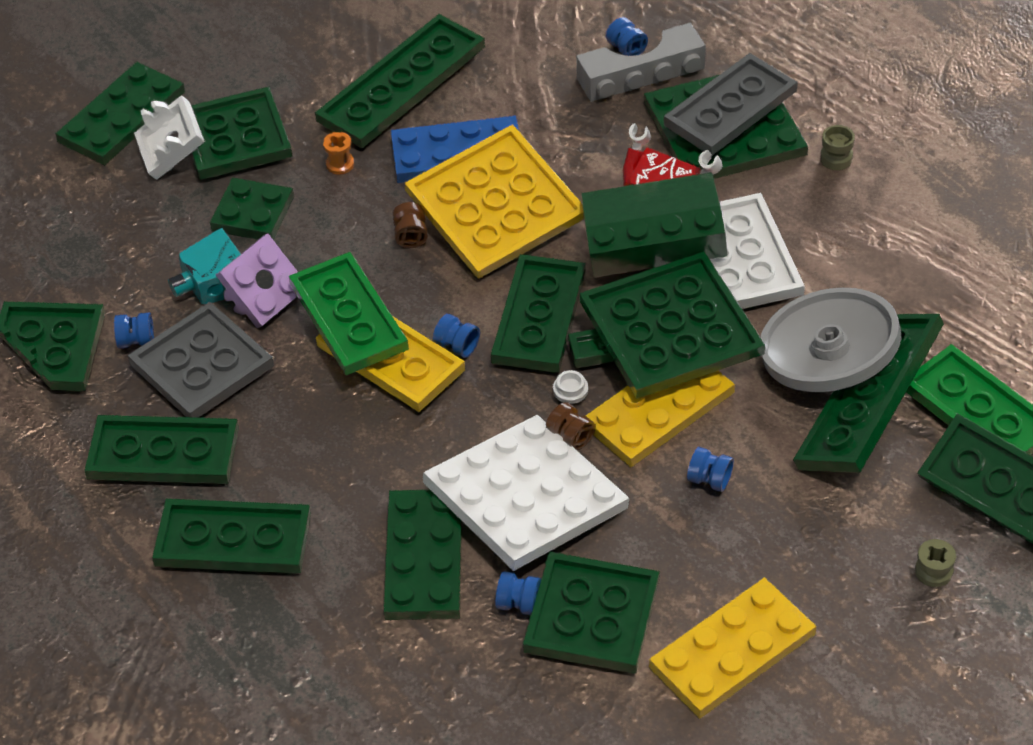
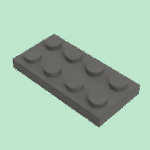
[664,53,797,155]

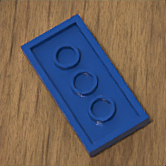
[391,116,519,183]

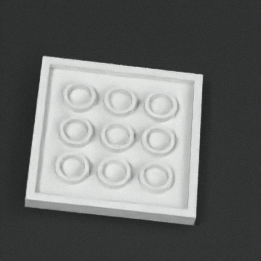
[651,193,805,309]
[423,415,629,571]

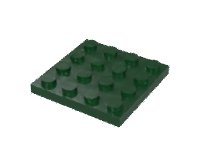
[644,75,808,179]
[580,251,765,399]

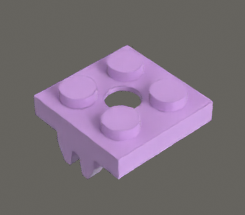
[215,233,298,328]

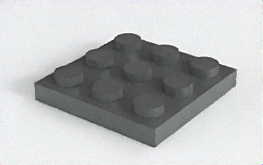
[128,302,274,418]

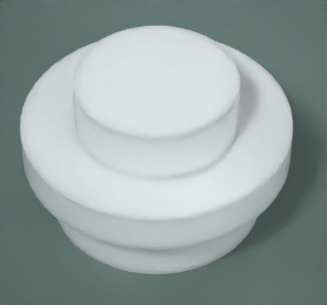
[553,370,588,404]

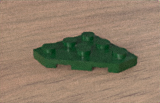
[0,301,106,391]

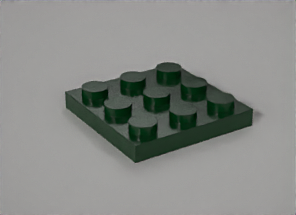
[191,86,293,180]
[523,552,660,674]

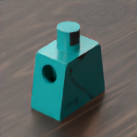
[168,228,241,304]

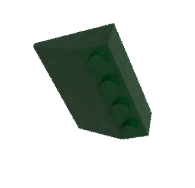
[581,172,727,277]

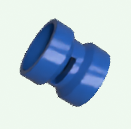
[606,17,648,56]
[114,312,154,349]
[433,314,480,358]
[687,446,734,492]
[495,571,541,615]

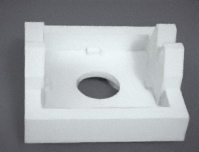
[134,95,205,180]

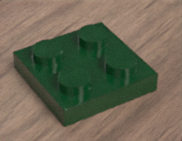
[210,177,294,240]

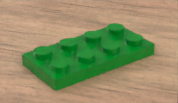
[289,252,409,375]
[906,344,1033,455]

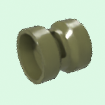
[820,125,855,170]

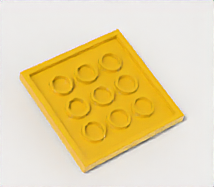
[405,124,585,279]

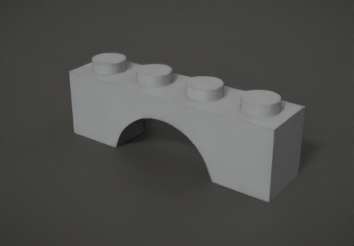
[576,23,706,102]

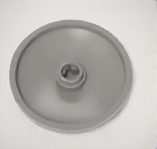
[760,288,901,392]

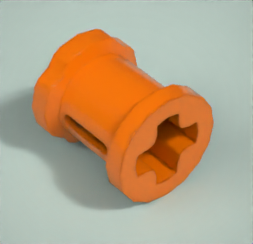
[323,132,354,175]

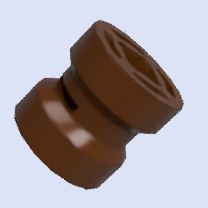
[392,202,428,248]
[546,402,596,451]

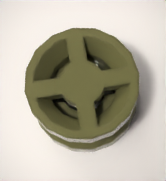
[915,539,956,587]

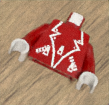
[623,123,722,186]

